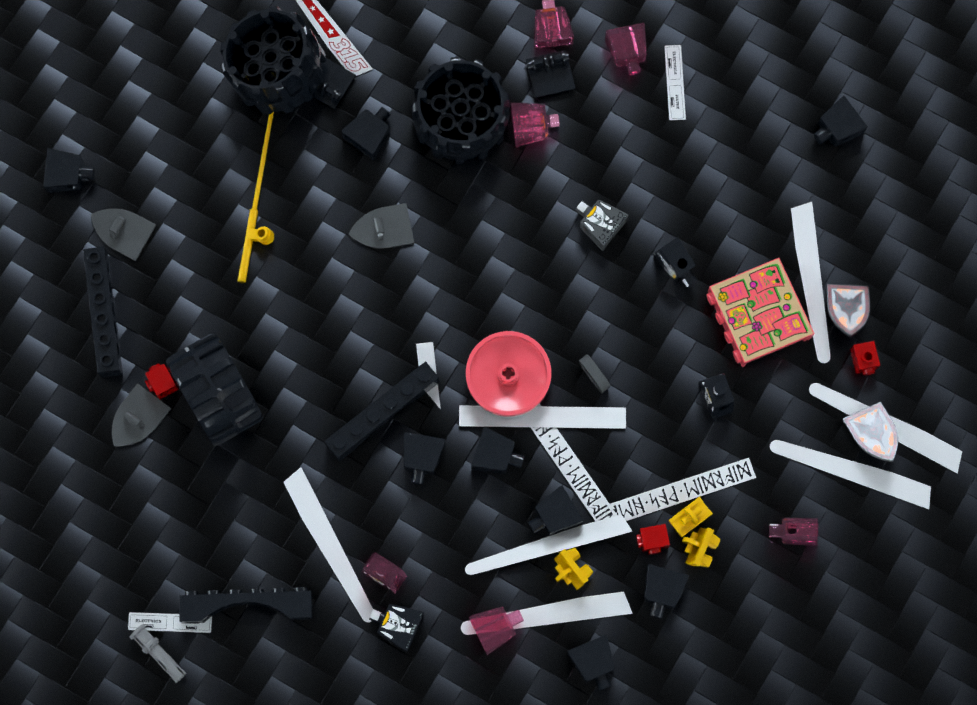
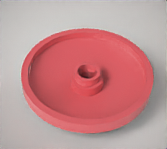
[466,331,551,417]

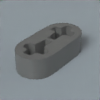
[578,355,611,393]

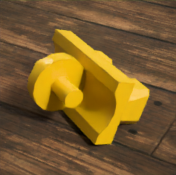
[668,496,713,538]
[682,528,720,568]
[554,548,593,590]

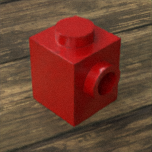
[850,341,880,375]
[145,364,179,400]
[636,524,670,555]

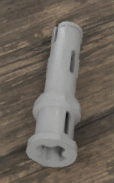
[129,624,187,683]

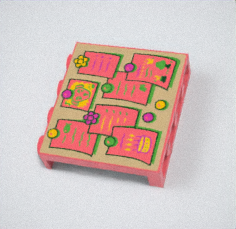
[706,258,815,367]

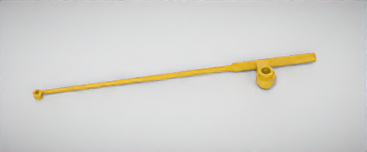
[237,50,289,283]

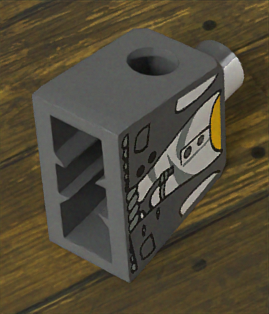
[575,200,628,251]

